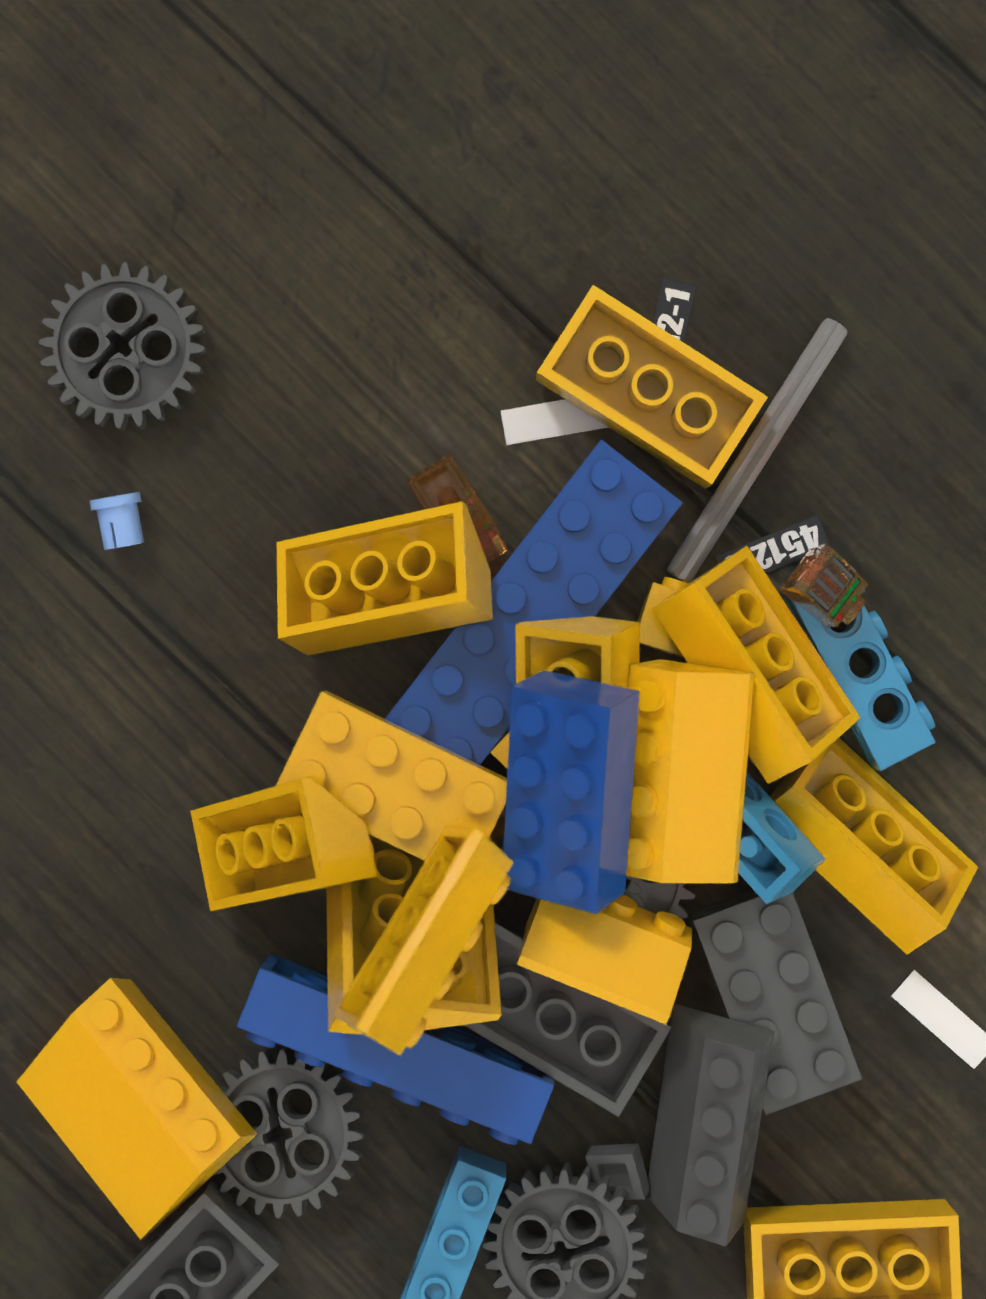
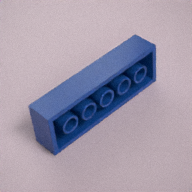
[236,952,554,1145]

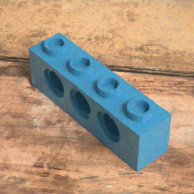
[779,560,936,771]
[738,771,826,904]
[400,1145,506,1299]

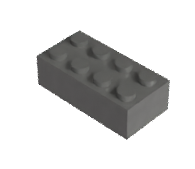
[687,889,862,1115]
[464,915,672,1117]
[97,1177,285,1299]

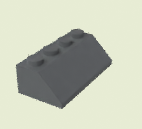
[647,1004,774,1247]

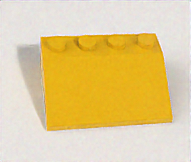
[326,834,501,1035]
[16,978,257,1240]

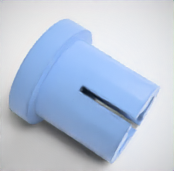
[89,492,144,550]

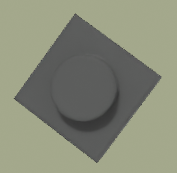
[585,1143,650,1200]

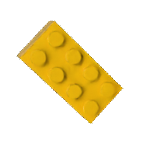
[536,285,768,489]
[276,691,507,861]
[744,1199,962,1299]

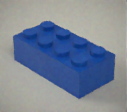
[503,670,640,914]

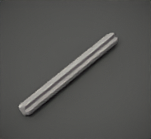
[667,318,847,583]

